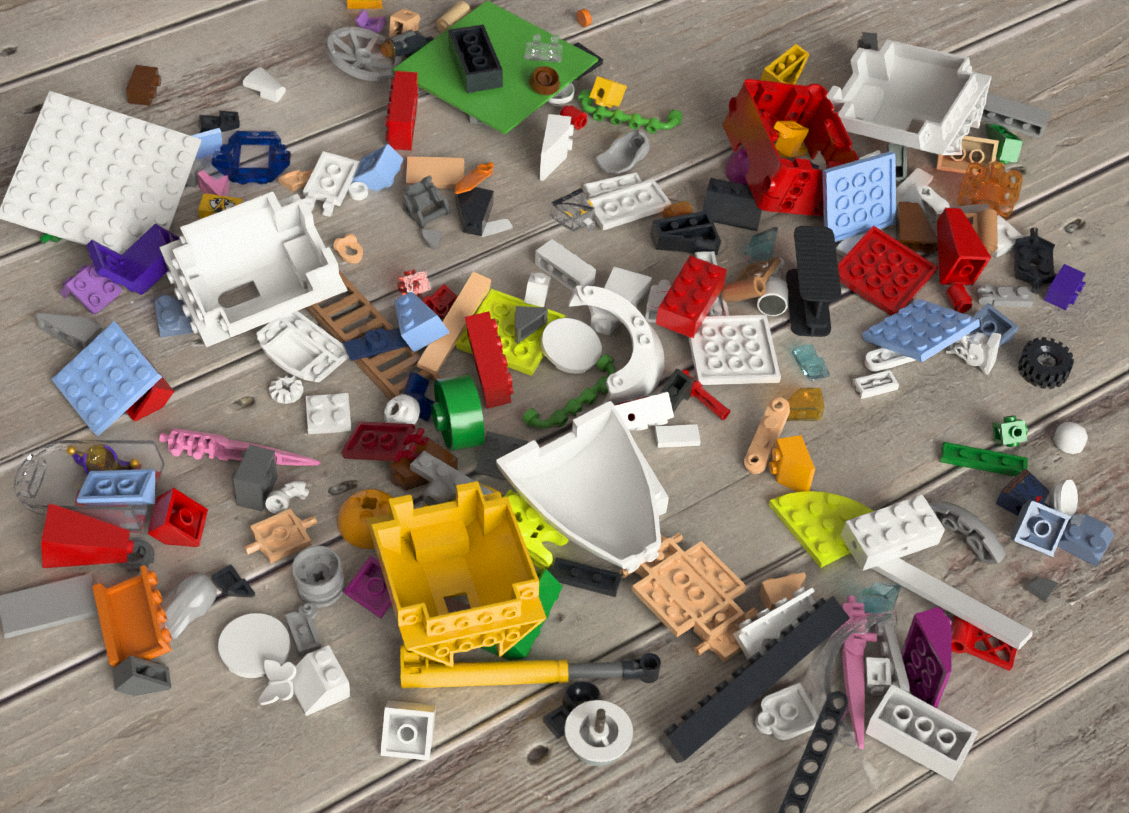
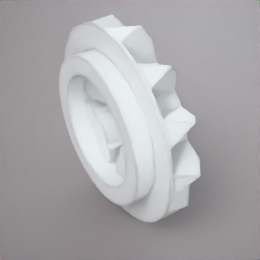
[269,375,303,404]

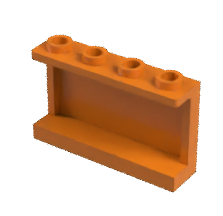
[92,565,172,668]

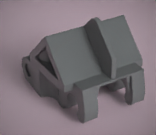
[402,175,451,228]

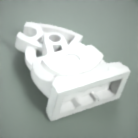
[946,332,1001,375]

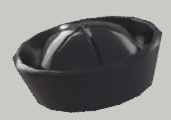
[562,681,603,713]

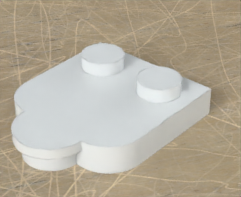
[755,683,819,740]

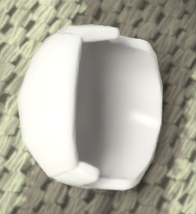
[1053,422,1088,454]

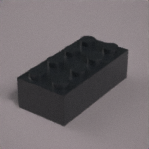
[448,24,503,93]

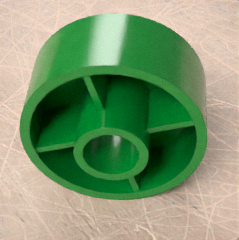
[431,373,485,452]

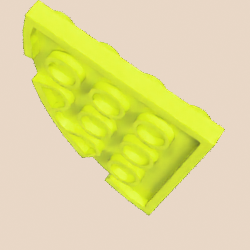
[769,491,874,568]

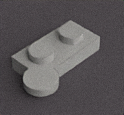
[285,603,322,657]

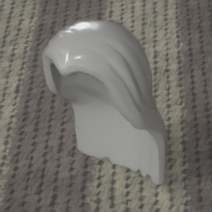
[595,130,650,174]
[160,572,217,639]

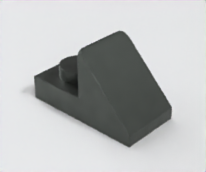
[887,143,907,181]
[660,368,694,413]

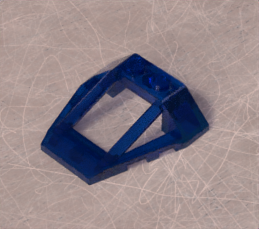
[211,131,291,185]

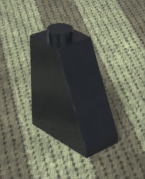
[455,187,494,236]

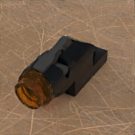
[381,30,434,58]

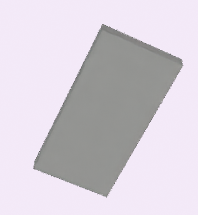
[0,573,98,639]

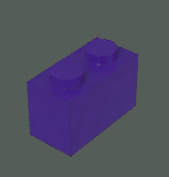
[1044,264,1086,310]

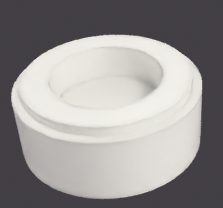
[348,182,368,200]

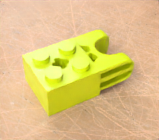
[504,489,569,570]

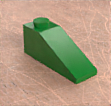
[985,123,1023,164]

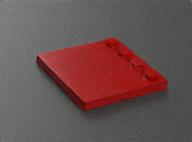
[838,225,939,316]

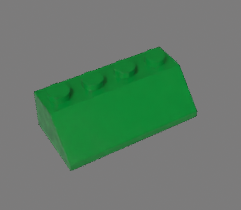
[479,569,563,660]

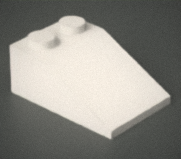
[540,114,574,181]

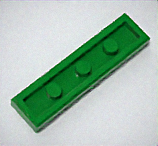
[940,442,1028,477]

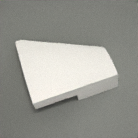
[243,67,286,102]

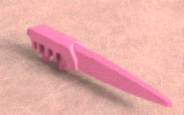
[159,428,321,466]
[841,595,877,749]

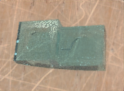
[792,344,830,382]

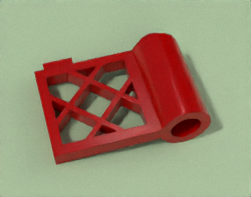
[951,615,1017,671]

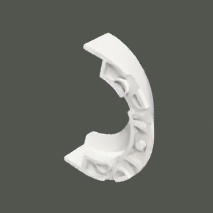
[568,285,665,405]

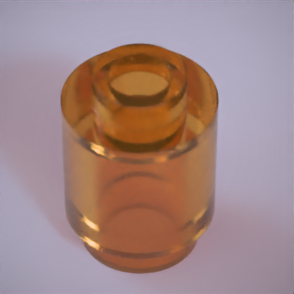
[663,201,693,218]

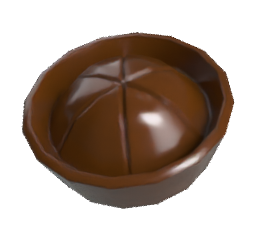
[529,66,560,95]

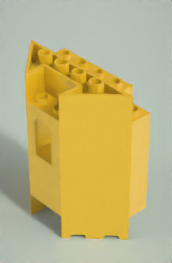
[366,481,547,667]

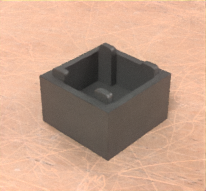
[232,445,278,512]

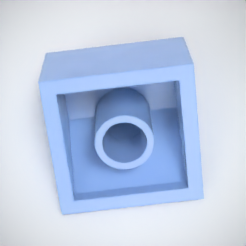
[351,144,403,191]

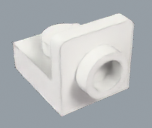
[865,657,891,696]

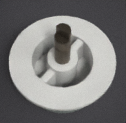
[565,700,633,766]

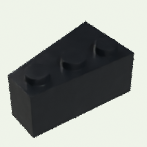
[650,210,721,255]

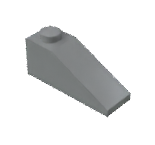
[36,313,103,352]

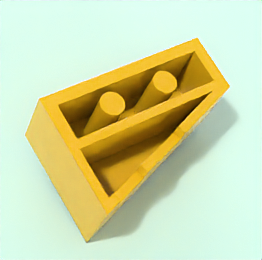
[760,44,810,84]

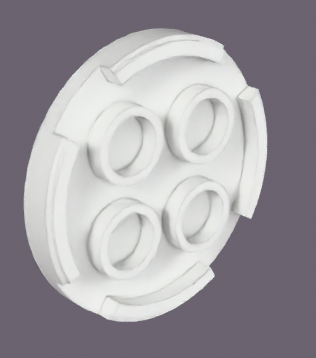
[540,318,602,374]
[218,613,290,678]

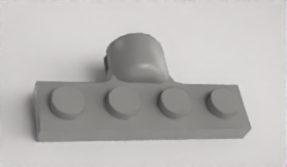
[410,451,494,506]

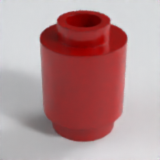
[560,105,587,130]
[946,284,973,313]

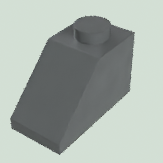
[112,655,172,696]

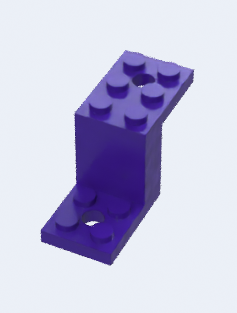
[86,224,179,295]

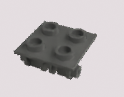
[475,431,529,480]

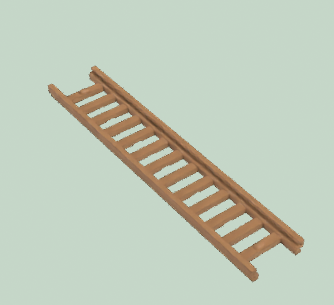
[305,271,442,410]

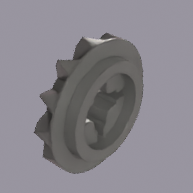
[119,540,155,573]

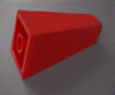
[937,208,991,285]
[41,504,134,568]

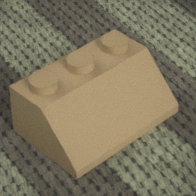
[936,136,999,178]

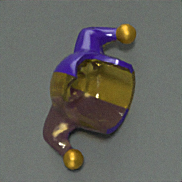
[66,444,140,476]

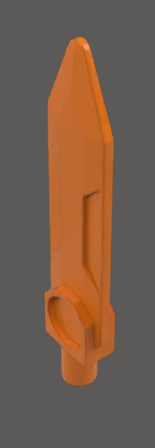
[455,162,494,194]

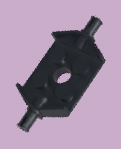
[1014,227,1056,294]

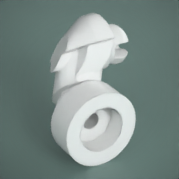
[266,481,309,514]

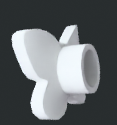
[258,660,297,705]

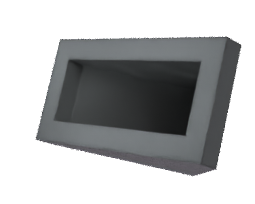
[514,306,548,344]

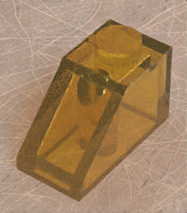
[786,387,825,421]

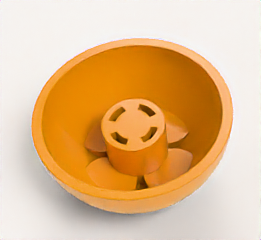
[337,489,393,549]

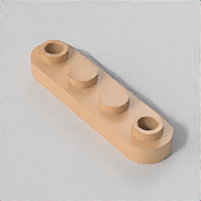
[744,397,790,474]

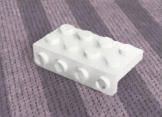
[733,587,833,660]

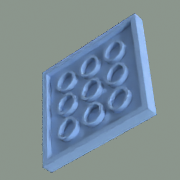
[822,151,896,242]
[862,299,980,362]
[52,321,162,436]

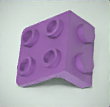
[59,262,122,314]

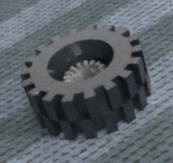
[1018,337,1074,389]

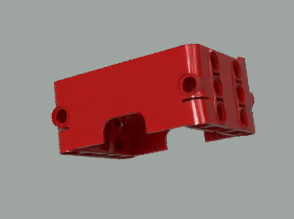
[722,79,859,217]

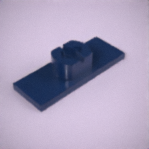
[343,328,409,361]

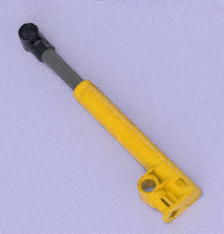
[400,644,661,689]

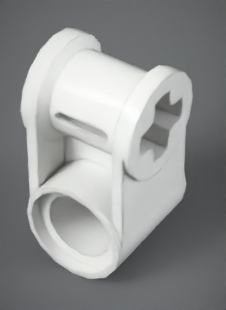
[918,185,950,221]

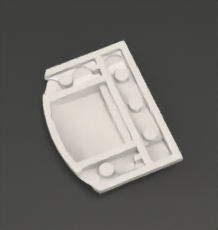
[256,311,349,383]

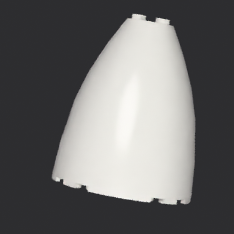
[496,400,661,573]

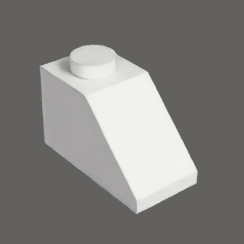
[524,272,551,307]

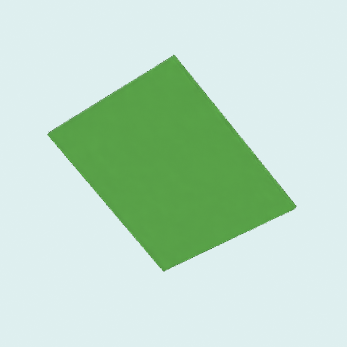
[392,1,598,135]

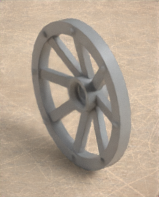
[326,27,401,81]

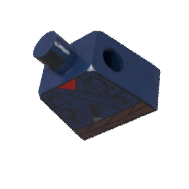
[996,468,1052,516]

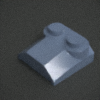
[155,295,193,338]
[970,303,1018,347]
[1011,499,1071,557]
[1057,514,1114,567]

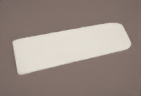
[481,219,513,237]

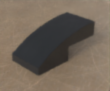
[198,111,240,133]

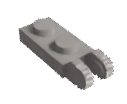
[975,285,1034,307]

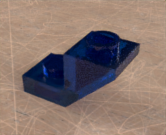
[404,372,435,422]

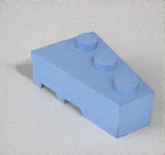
[394,291,450,352]

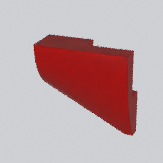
[422,284,458,319]

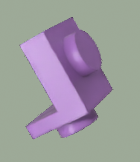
[355,10,387,33]

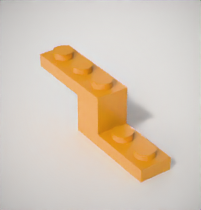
[774,121,809,158]

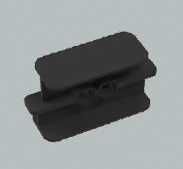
[786,226,841,337]

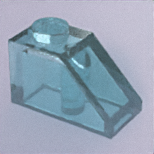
[744,227,778,264]
[859,582,901,623]

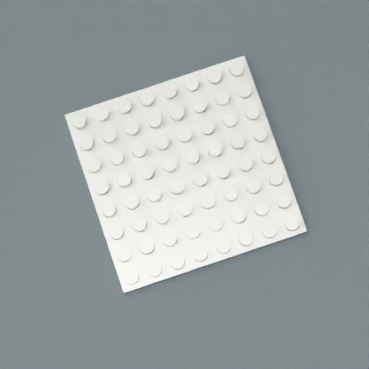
[0,91,202,255]

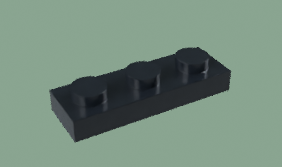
[551,557,622,597]

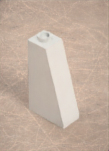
[590,267,652,335]

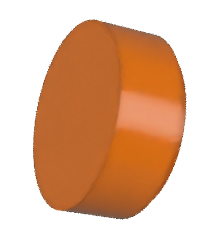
[577,9,592,27]

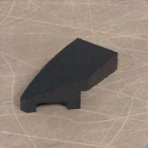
[211,564,255,598]

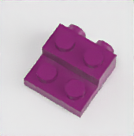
[343,555,392,619]

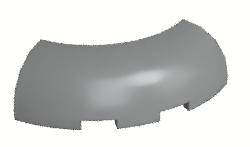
[928,501,1006,564]

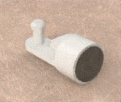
[757,258,788,316]

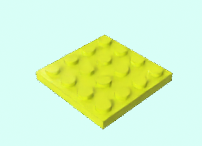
[457,289,566,376]

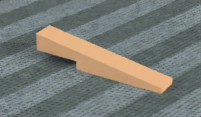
[417,272,491,375]

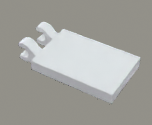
[303,151,359,217]

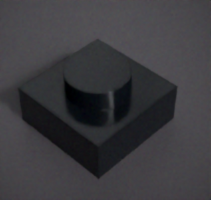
[543,705,570,739]

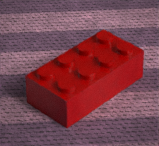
[385,71,418,151]
[656,255,727,339]
[465,311,514,409]

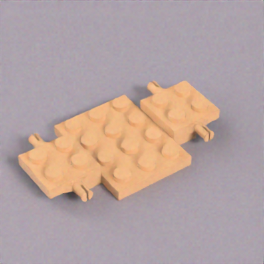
[619,532,758,662]

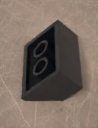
[702,178,762,231]

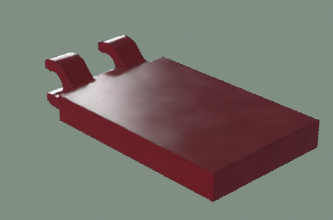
[341,421,429,462]

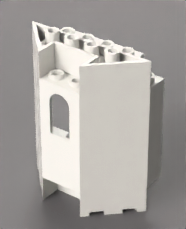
[827,40,991,155]
[159,192,347,347]

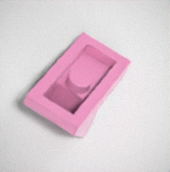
[197,170,229,196]

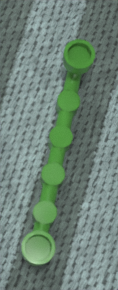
[578,90,683,133]
[522,354,616,429]

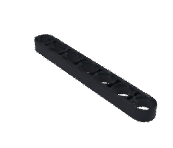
[778,691,849,813]

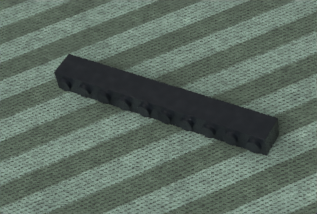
[659,596,850,763]

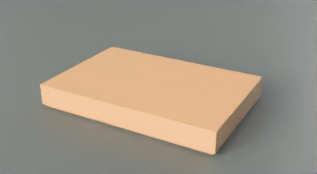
[406,157,464,189]

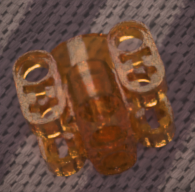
[957,161,1023,218]

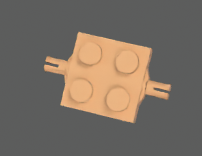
[244,508,317,563]

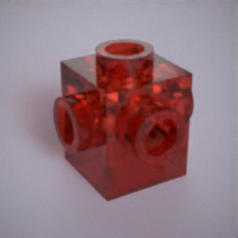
[397,269,431,298]

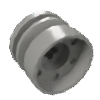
[292,545,345,608]

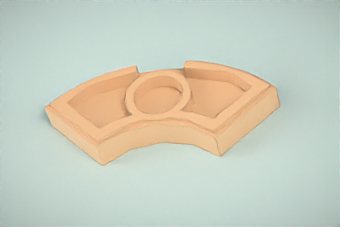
[278,169,314,192]

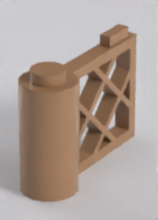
[938,209,998,254]
[721,257,781,303]

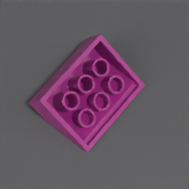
[901,607,952,708]

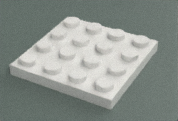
[689,315,781,385]

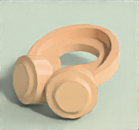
[334,233,363,264]

